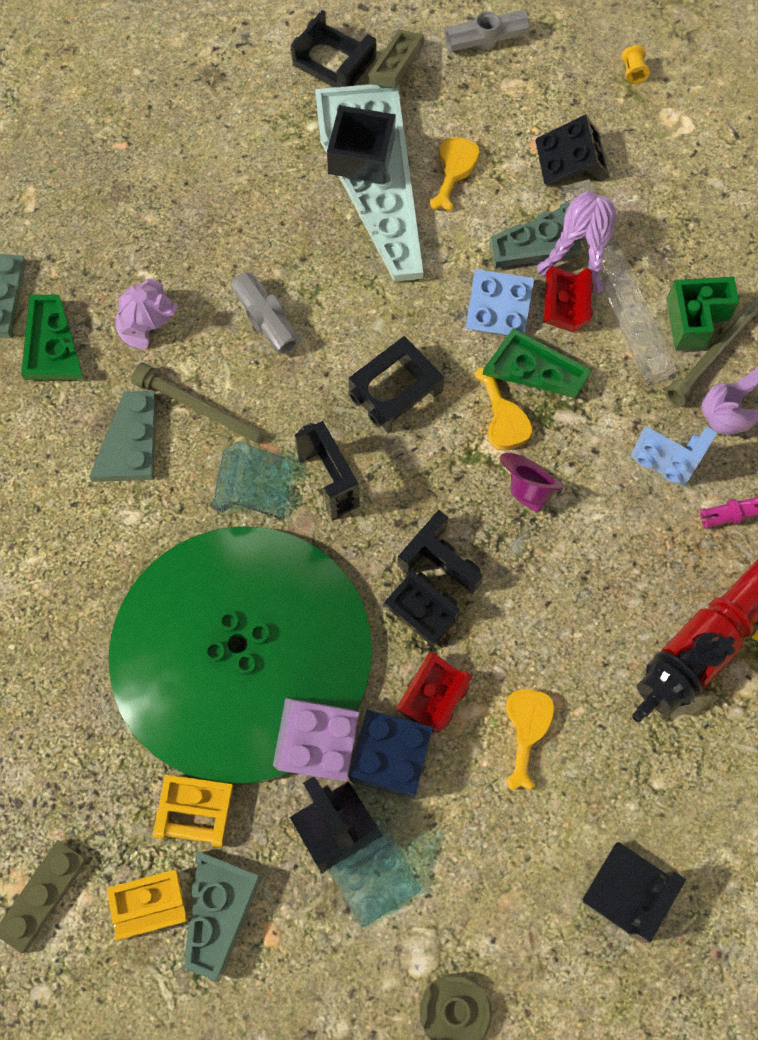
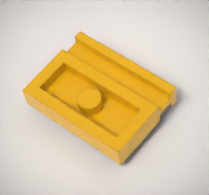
[106,869,188,941]

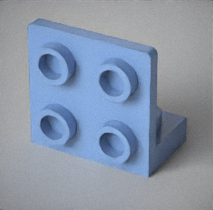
[466,269,534,335]
[631,426,718,487]

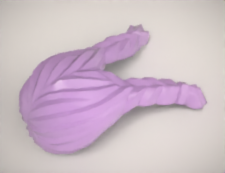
[537,192,616,293]
[701,365,758,435]

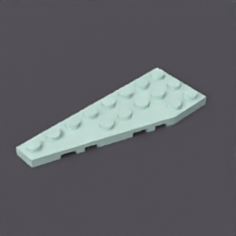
[315,84,423,281]

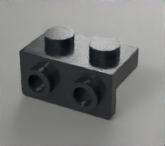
[384,569,460,647]

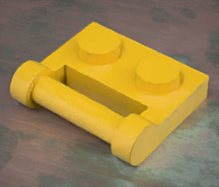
[153,774,234,848]

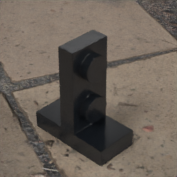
[397,510,483,594]

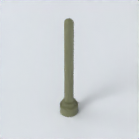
[665,302,758,406]
[131,362,264,443]

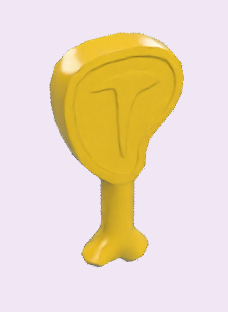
[430,137,479,211]
[475,368,532,451]
[505,689,554,790]

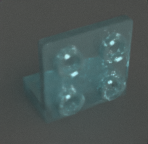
[212,441,293,519]
[329,819,421,927]

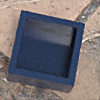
[348,709,433,800]

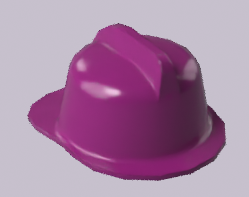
[499,453,564,512]

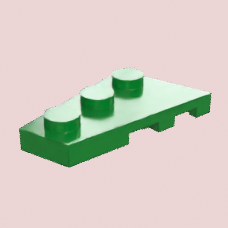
[21,294,84,380]
[482,328,592,398]

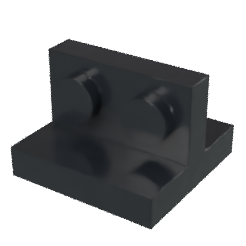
[290,776,382,874]

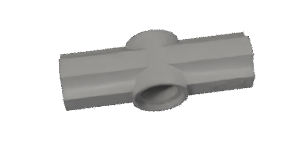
[444,10,529,52]
[231,272,300,355]

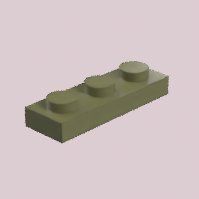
[369,29,424,88]
[0,840,88,954]

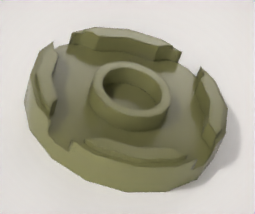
[420,974,492,1040]

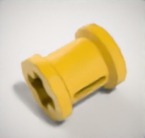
[621,45,650,84]

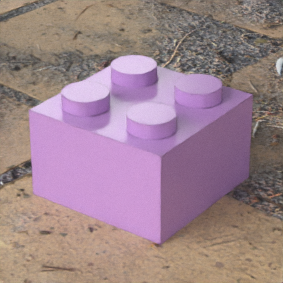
[273,698,359,782]

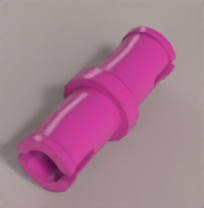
[700,497,758,529]

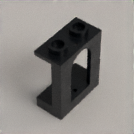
[291,10,376,88]
[348,336,444,433]
[294,421,360,520]

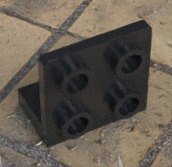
[535,114,609,187]
[582,842,687,943]

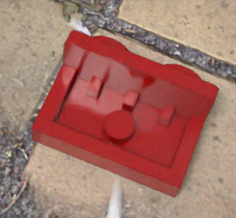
[544,266,593,333]
[396,653,472,733]

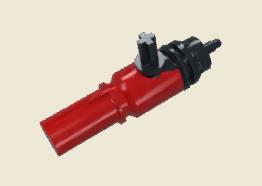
[632,559,758,722]

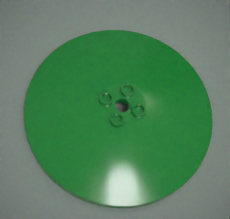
[109,526,372,785]

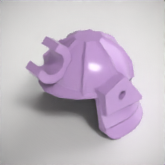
[115,278,178,349]

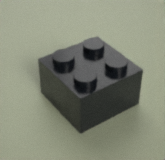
[327,105,396,183]

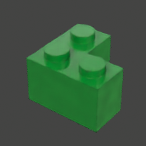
[666,276,739,351]

